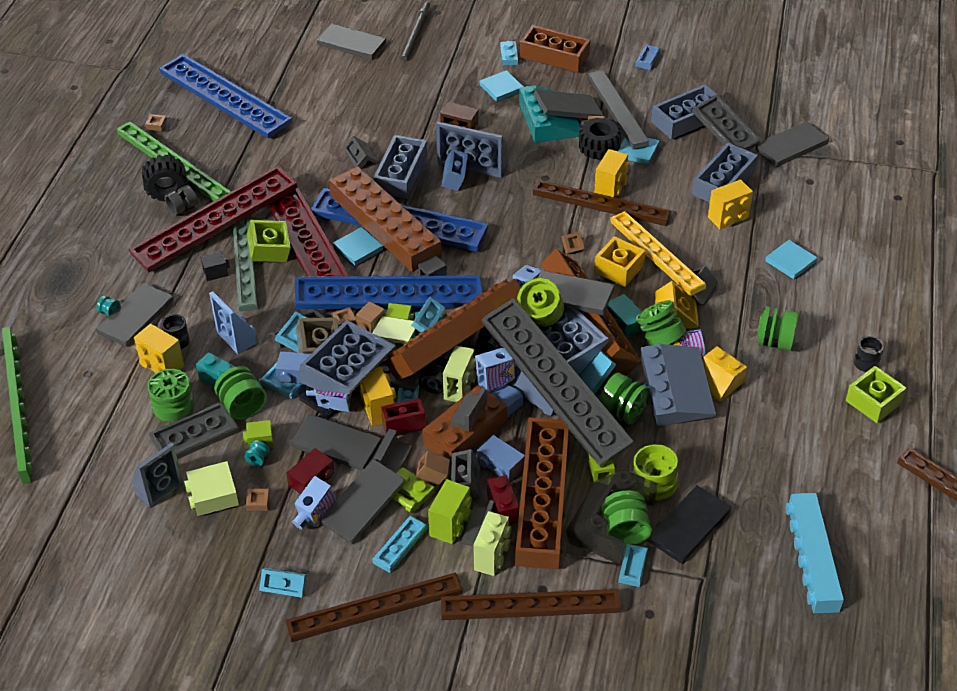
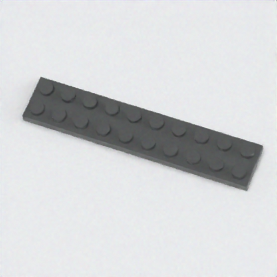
[482,298,634,468]

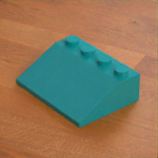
[519,85,580,143]

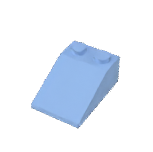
[209,291,257,354]

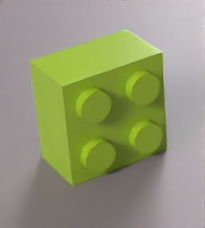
[247,220,290,262]
[846,366,907,423]
[428,479,472,545]

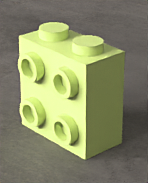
[373,316,419,351]
[443,345,477,402]
[184,461,239,516]
[474,511,511,576]

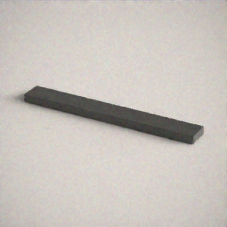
[588,70,649,149]

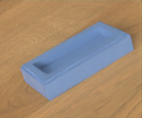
[635,45,660,70]

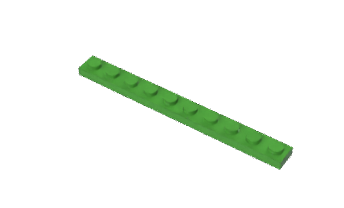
[117,122,231,201]
[2,327,34,484]

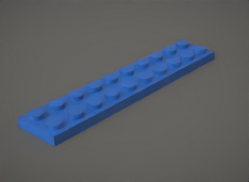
[159,54,292,139]
[311,188,488,252]
[295,275,482,309]

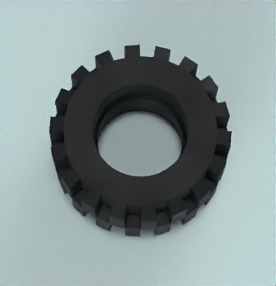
[578,117,621,160]
[142,154,188,201]

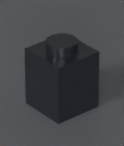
[200,251,230,281]

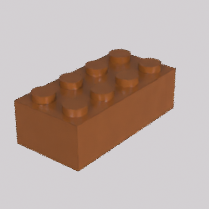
[520,25,590,72]
[422,385,507,466]

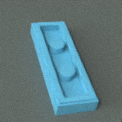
[372,516,428,573]

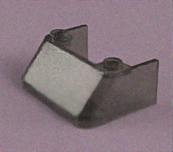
[566,471,658,565]

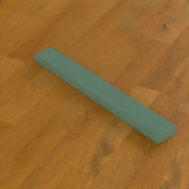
[233,215,258,312]

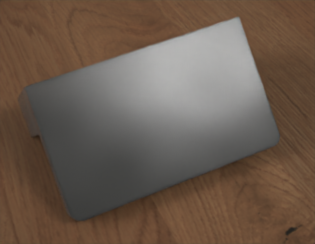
[343,136,380,169]
[692,265,718,305]
[451,388,487,432]
[373,429,412,473]
[462,500,494,547]

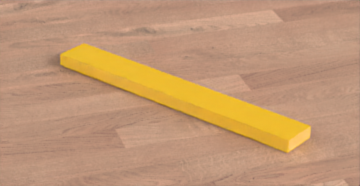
[610,211,706,296]

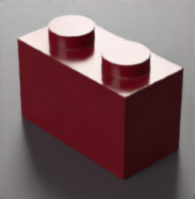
[381,398,426,435]
[286,448,335,494]
[487,475,519,525]

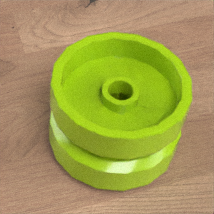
[517,278,564,328]

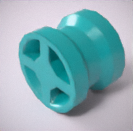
[96,295,120,317]
[244,441,270,466]

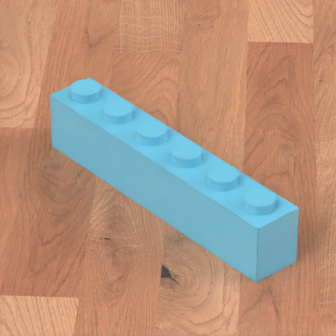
[786,493,844,614]

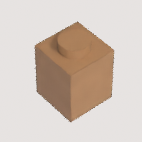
[355,302,385,333]
[416,450,450,486]

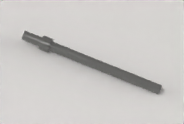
[401,2,430,61]

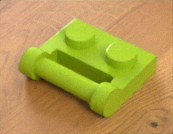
[392,467,434,513]

